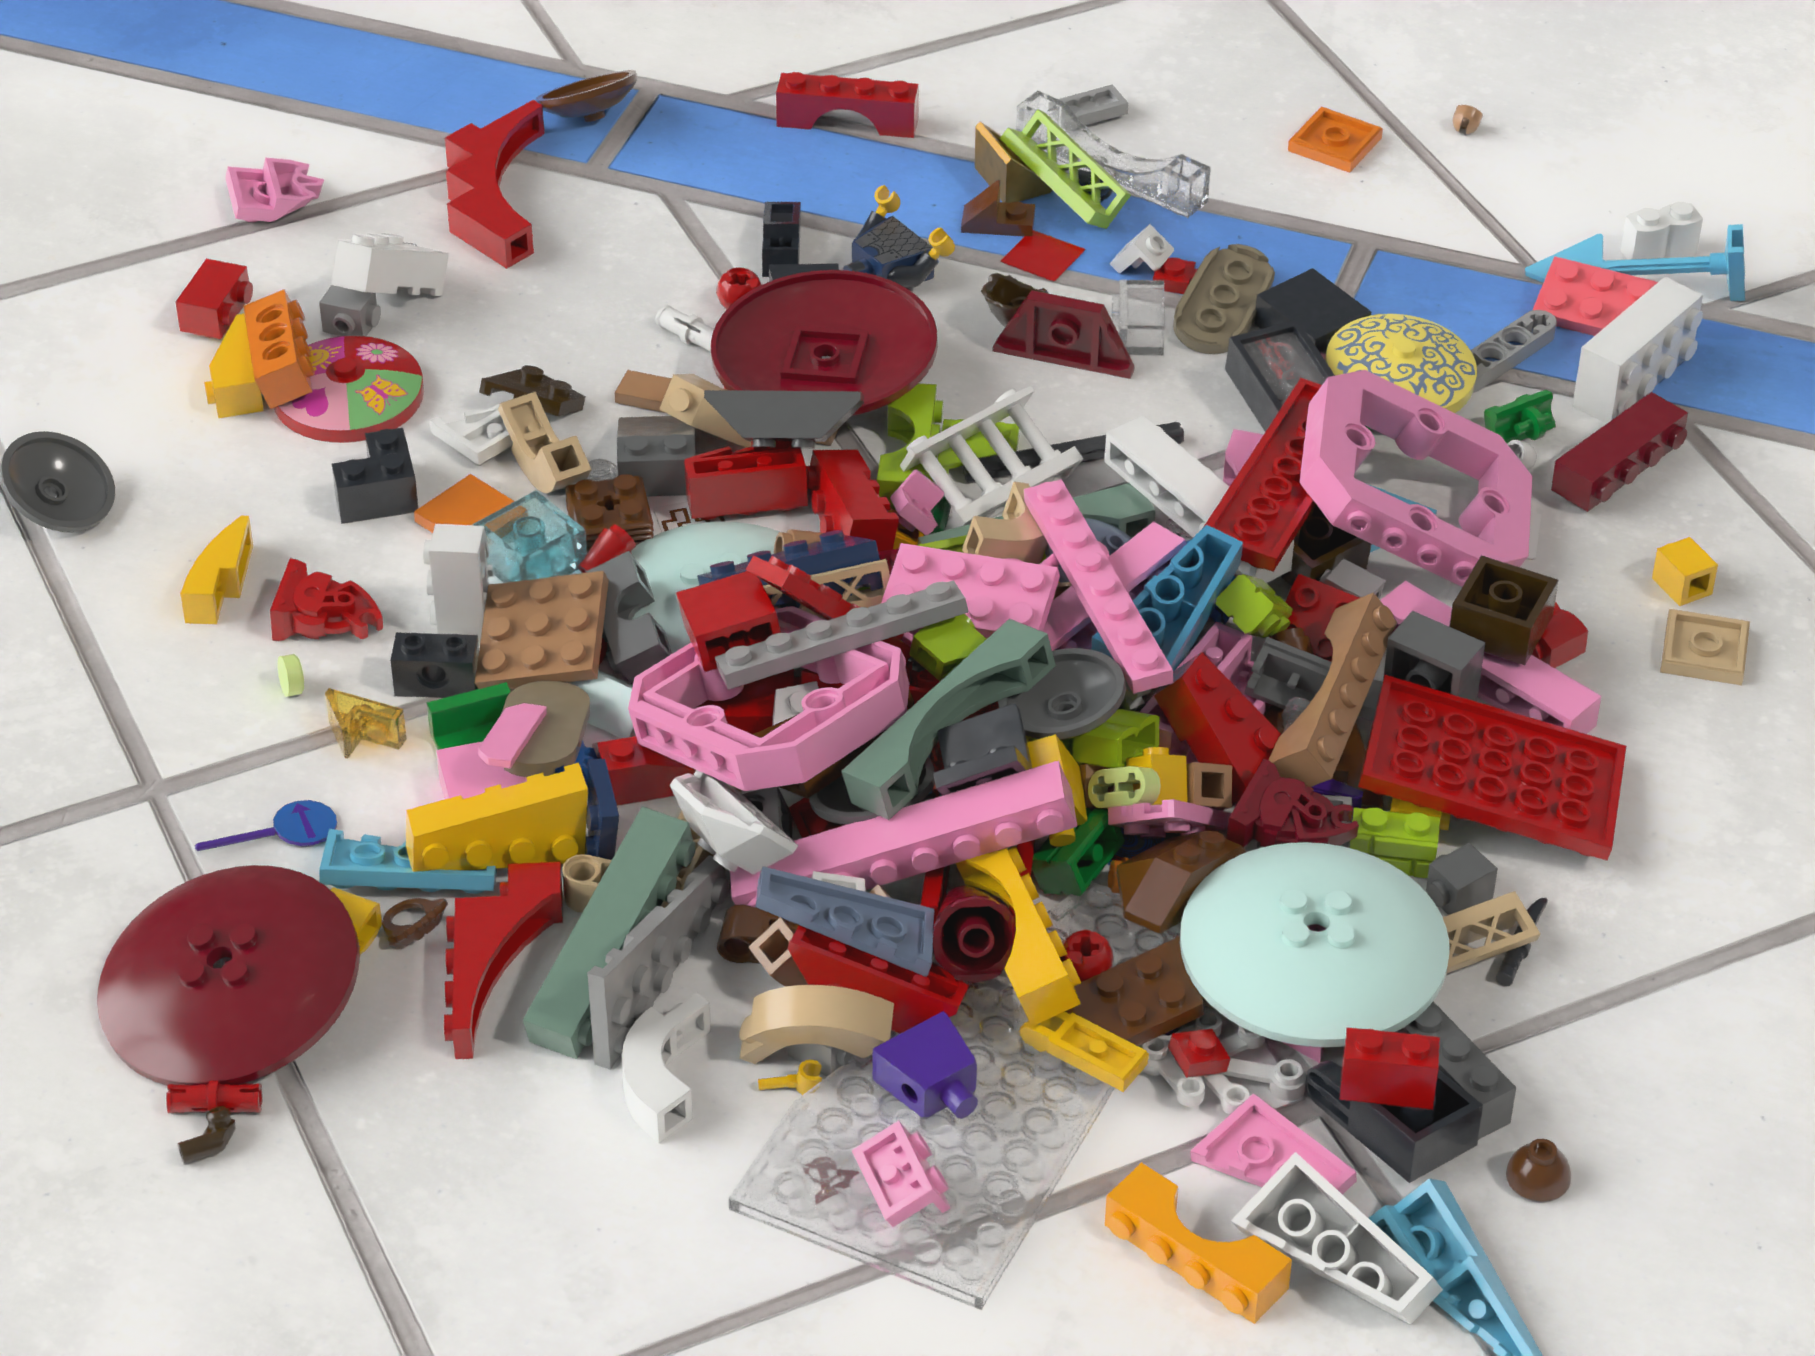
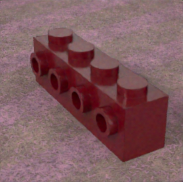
[1551,392,1688,512]

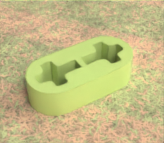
[1088,766,1161,809]

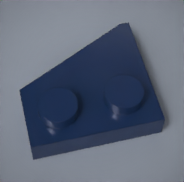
[585,759,619,860]

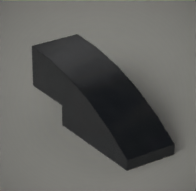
[762,202,801,277]

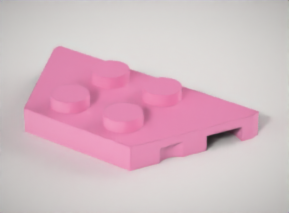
[1108,799,1232,839]

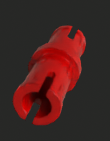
[166,1080,263,1114]

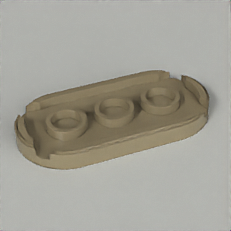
[1173,244,1275,354]
[501,681,590,777]

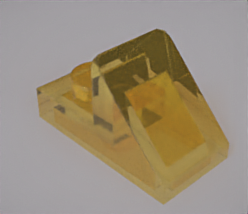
[325,688,407,759]

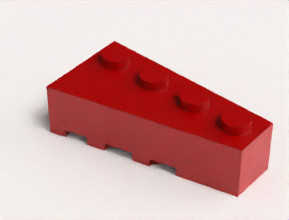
[806,449,899,553]

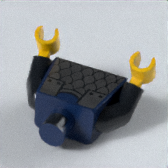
[843,185,955,288]

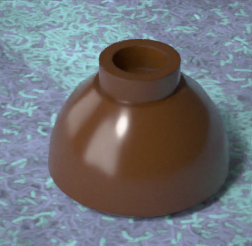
[1506,1139,1571,1202]

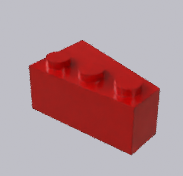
[684,441,808,520]
[1154,652,1282,811]

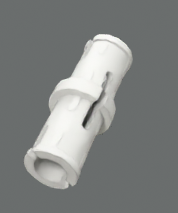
[656,304,714,352]

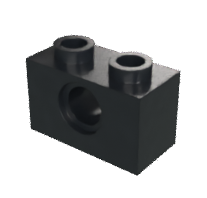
[390,632,479,698]

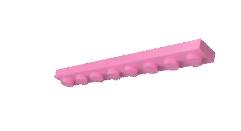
[1024,479,1174,694]

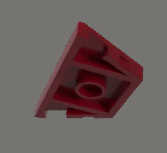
[992,290,1135,379]

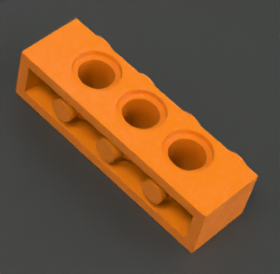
[243,289,315,409]

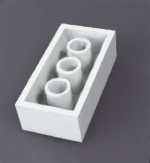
[1572,277,1703,423]

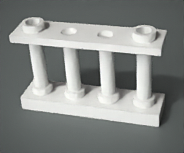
[900,385,1083,530]

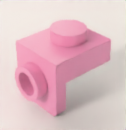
[890,470,944,535]

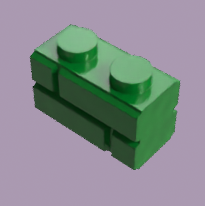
[1032,808,1125,896]

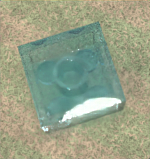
[473,490,587,583]

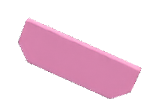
[478,703,547,769]

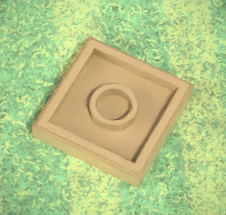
[1660,609,1750,685]

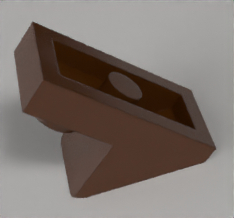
[961,180,1035,237]

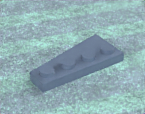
[755,866,934,977]

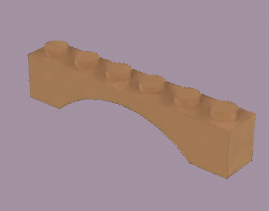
[1269,592,1397,787]

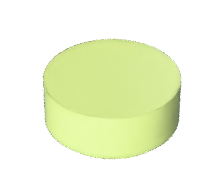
[278,654,304,697]

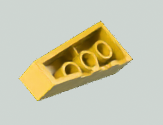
[406,763,588,872]

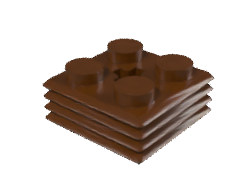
[565,474,654,554]

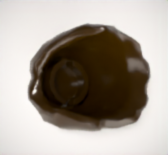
[981,273,1048,327]

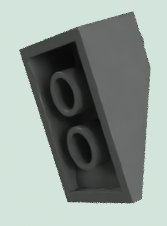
[617,416,696,497]

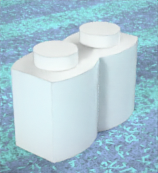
[1621,202,1703,260]

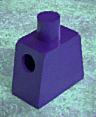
[873,1011,978,1119]

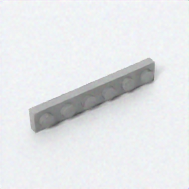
[715,580,968,690]

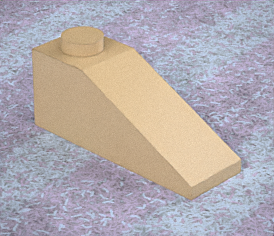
[660,374,751,448]

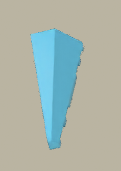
[1369,1179,1543,1356]

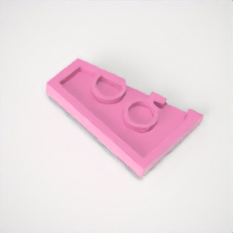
[1190,1093,1357,1194]

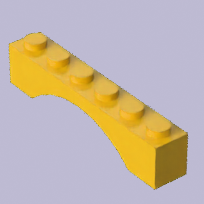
[956,846,1081,1027]

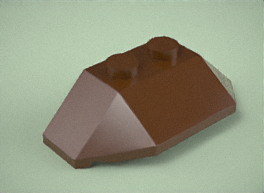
[1116,830,1246,934]

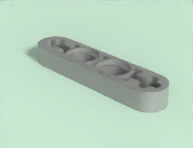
[1471,310,1557,393]

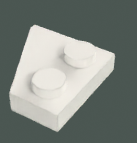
[430,405,513,465]

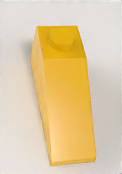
[204,313,264,418]

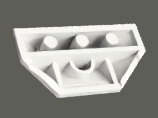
[670,770,798,875]

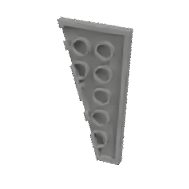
[588,855,730,1070]

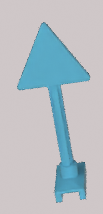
[1525,224,1745,301]

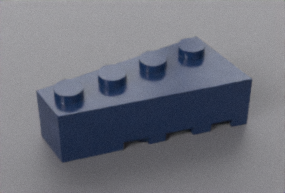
[697,530,883,608]

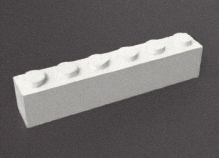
[1105,415,1294,583]

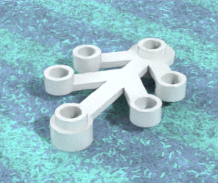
[1138,1010,1307,1114]

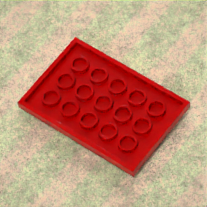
[1358,675,1627,861]

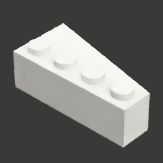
[1231,1152,1443,1325]

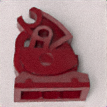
[1227,758,1359,848]

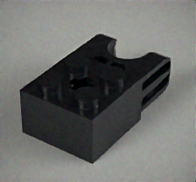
[1306,1060,1483,1183]

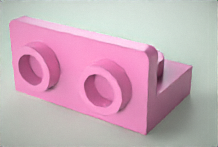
[852,1121,951,1227]

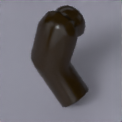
[177,1106,236,1165]

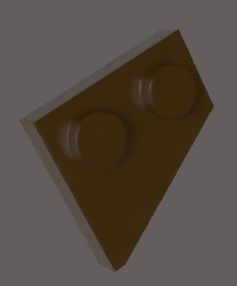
[479,365,586,416]

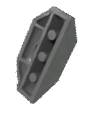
[704,390,864,449]

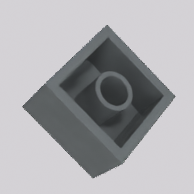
[1383,611,1485,702]

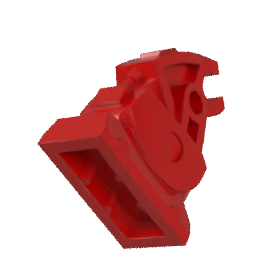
[270,558,383,641]

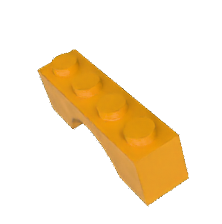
[1105,1162,1292,1324]

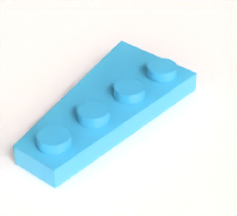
[319,829,497,894]

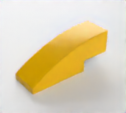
[180,515,253,624]

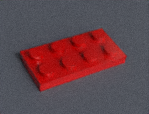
[745,556,911,663]

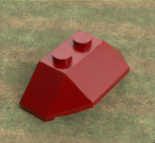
[787,925,969,1034]

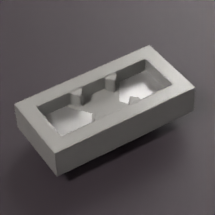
[1050,85,1128,131]

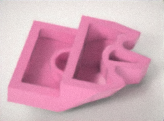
[226,157,324,222]

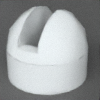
[1507,440,1537,470]

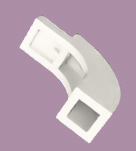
[622,992,711,1143]

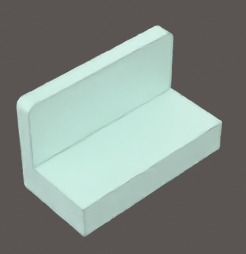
[571,669,635,738]

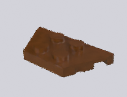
[1065,936,1204,1046]

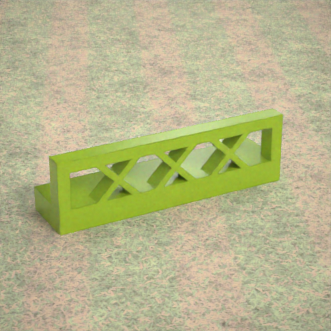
[1000,109,1131,229]

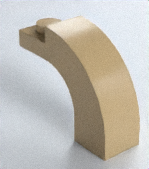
[498,392,592,493]
[962,482,1048,564]
[739,985,894,1064]

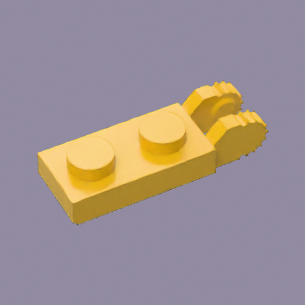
[1019,1012,1149,1092]

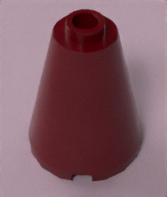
[933,885,1016,983]

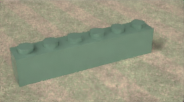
[523,806,696,1060]

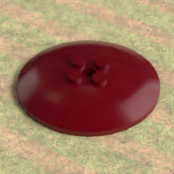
[711,270,938,416]
[97,865,360,1086]

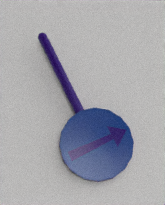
[195,800,337,851]

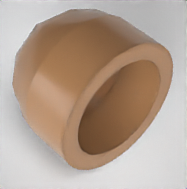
[1452,105,1483,135]

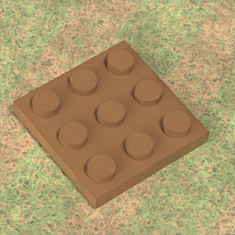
[475,571,609,689]

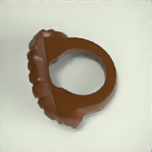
[382,898,448,949]

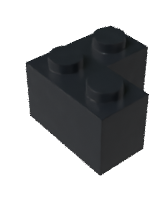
[331,428,418,524]

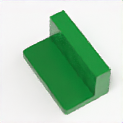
[426,682,511,750]

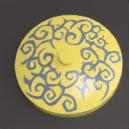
[1325,314,1477,413]

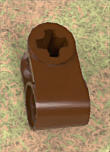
[716,904,799,964]

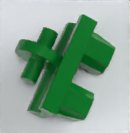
[1484,389,1556,443]

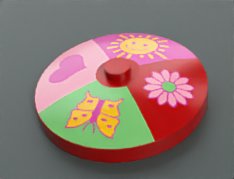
[274,336,424,443]

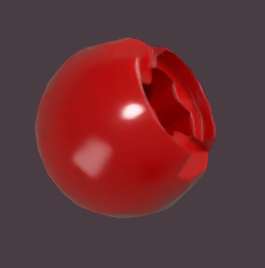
[716,267,761,310]
[1060,929,1114,982]

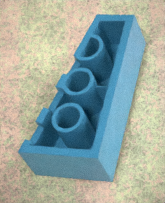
[1091,525,1243,691]

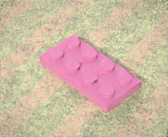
[881,543,1060,638]

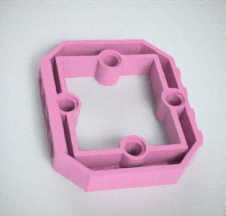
[1300,370,1532,587]
[628,606,909,791]

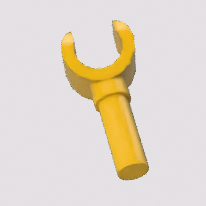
[758,1060,822,1097]

